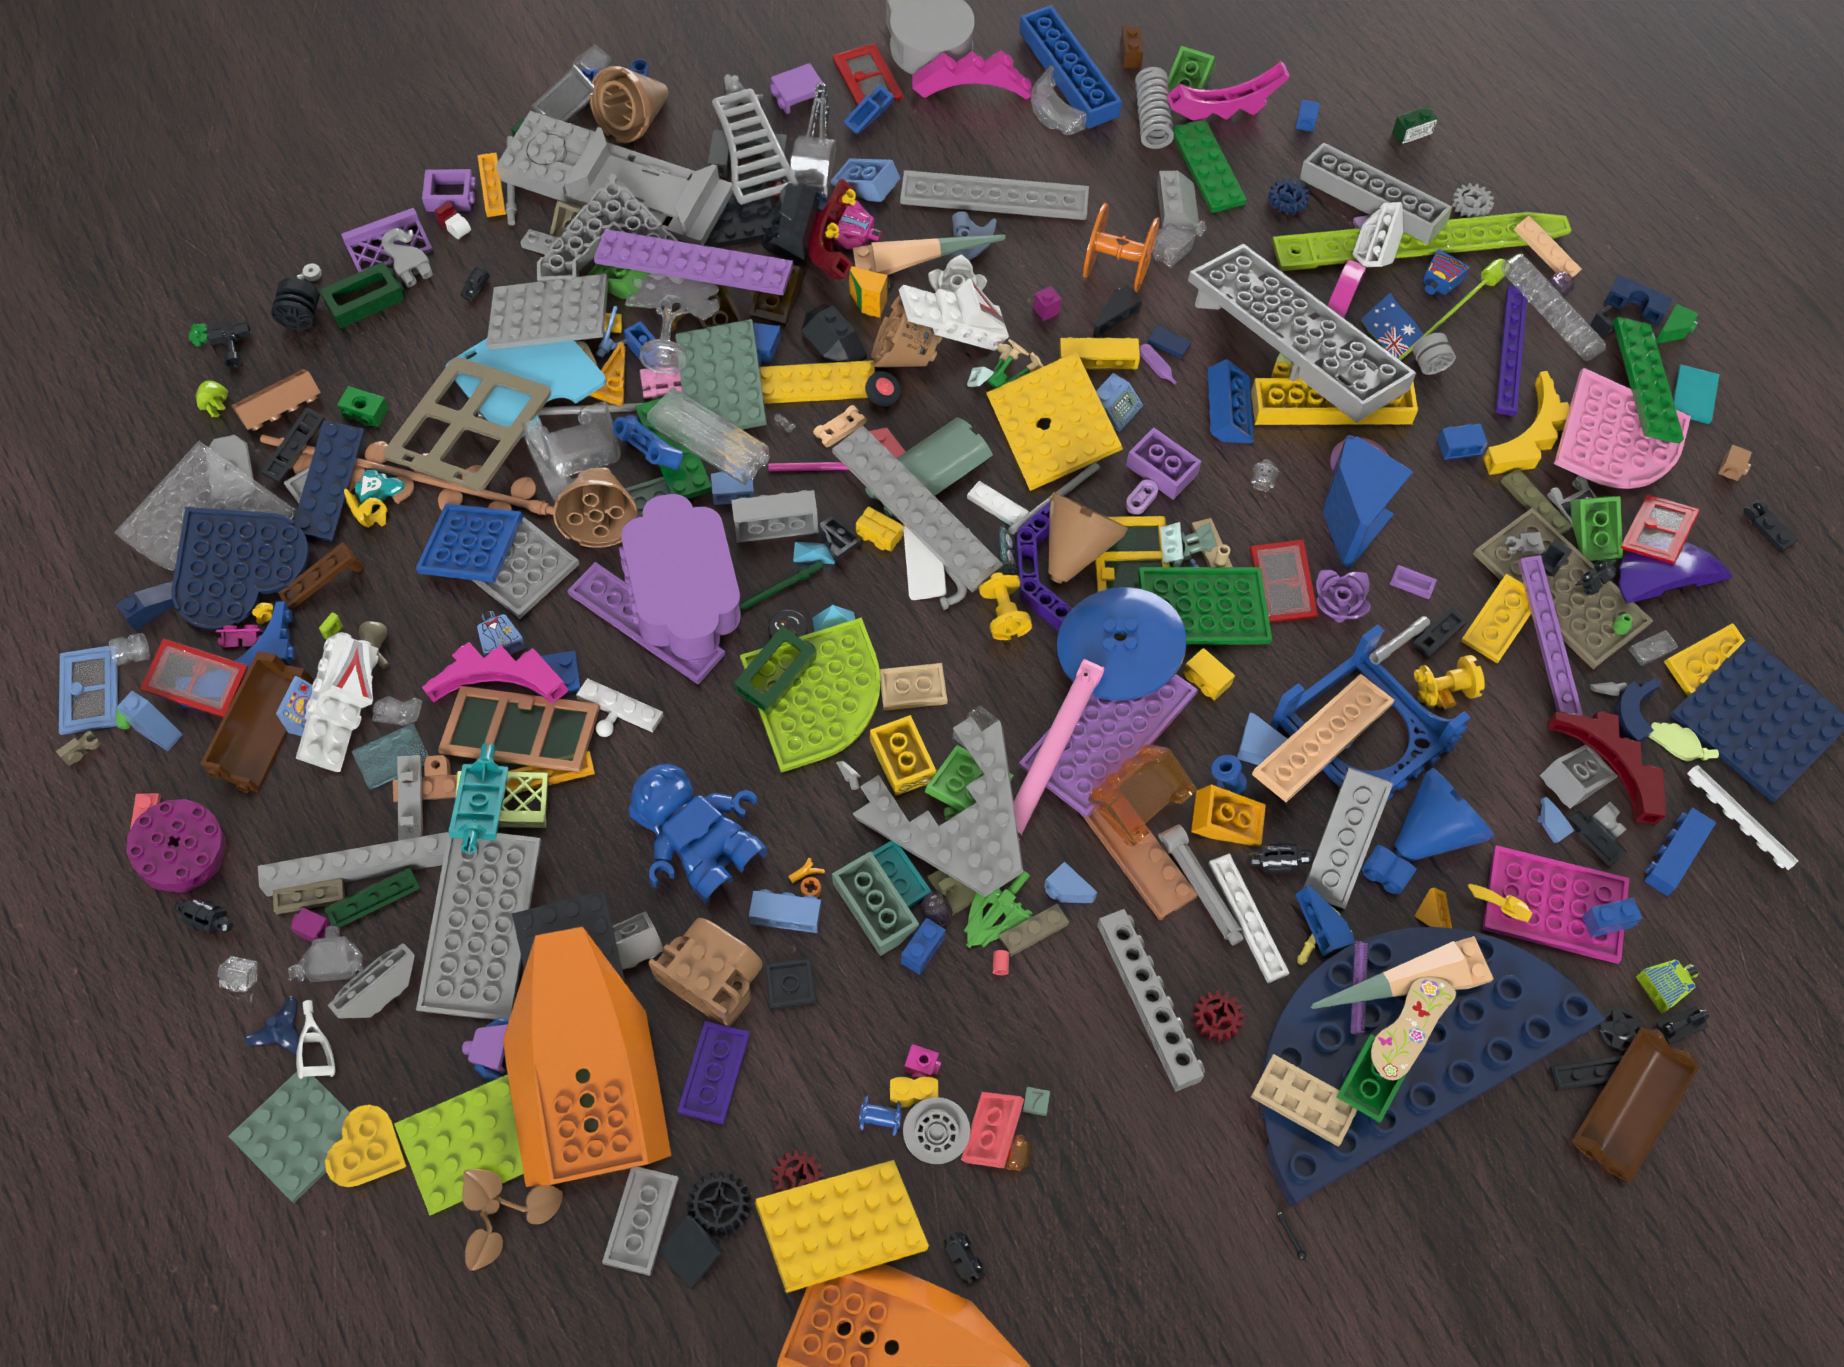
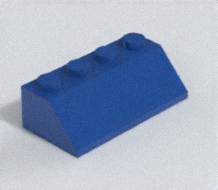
[1207,359,1254,443]

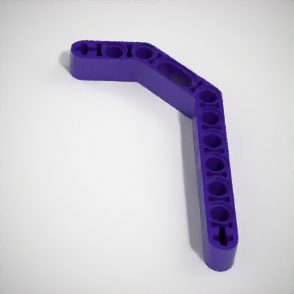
[1016,502,1072,631]

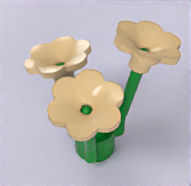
[987,339,1044,389]

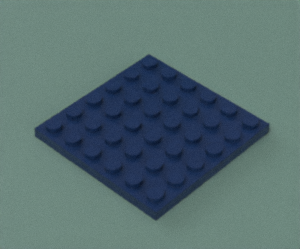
[1669,637,1844,803]

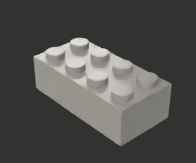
[731,490,818,543]

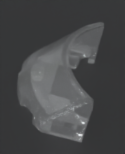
[1031,65,1087,135]

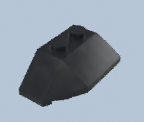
[801,304,867,363]

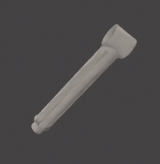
[1158,824,1244,946]

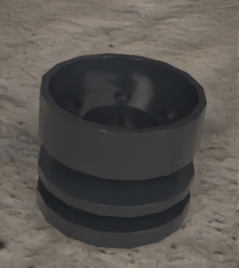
[271,278,320,330]

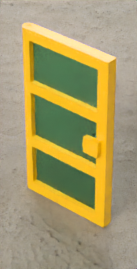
[1095,516,1170,639]

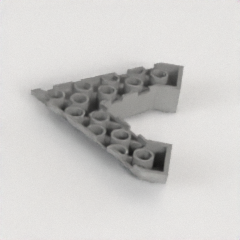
[537,173,685,285]

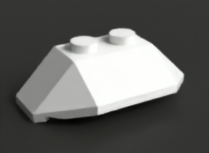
[1353,202,1403,267]

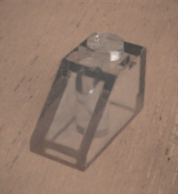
[571,44,612,70]

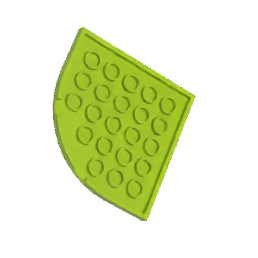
[740,618,880,773]

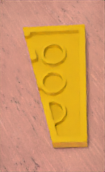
[1664,623,1745,697]

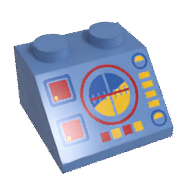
[276,676,313,736]

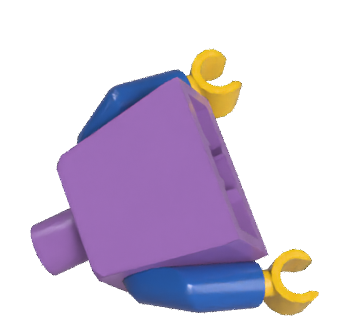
[462,1018,509,1082]

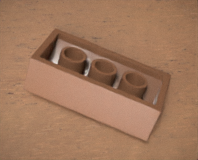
[231,369,321,431]

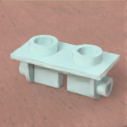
[1160,522,1183,567]

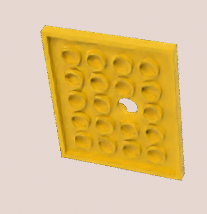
[987,352,1123,491]

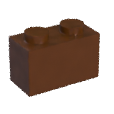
[1120,26,1144,68]

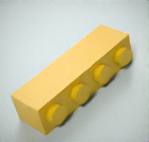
[1059,337,1140,369]

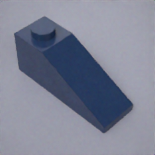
[116,581,175,631]

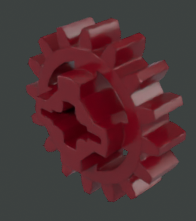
[1192,990,1244,1042]
[770,1150,824,1192]

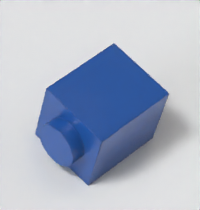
[1295,100,1320,132]

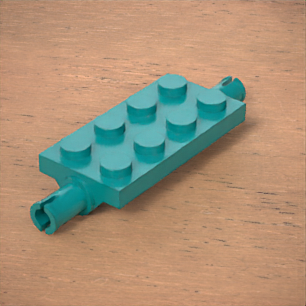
[449,743,508,854]

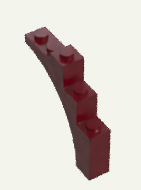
[1547,711,1666,825]

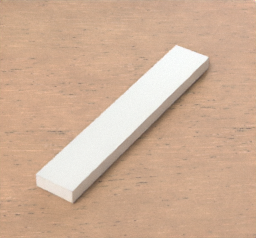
[1209,853,1289,983]

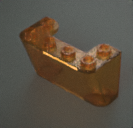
[1088,744,1197,847]

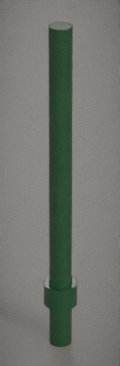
[739,561,824,612]

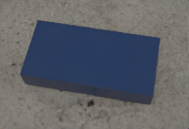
[1147,326,1191,359]

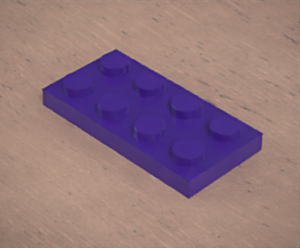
[677,1021,750,1125]

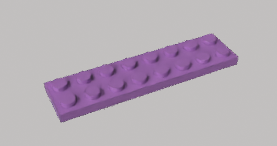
[568,562,725,684]

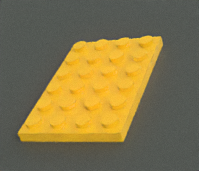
[755,1160,929,1293]

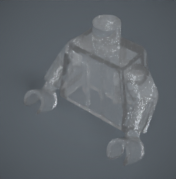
[1147,221,1207,269]
[288,926,364,982]

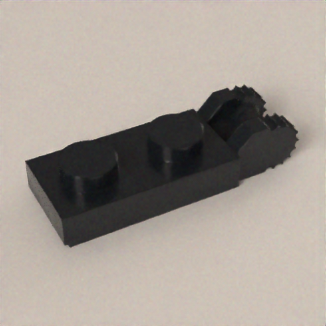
[1744,500,1798,553]

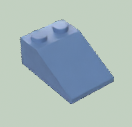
[830,158,900,202]

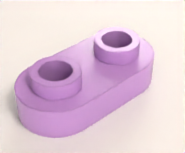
[1126,480,1158,515]

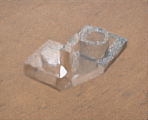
[372,696,422,725]

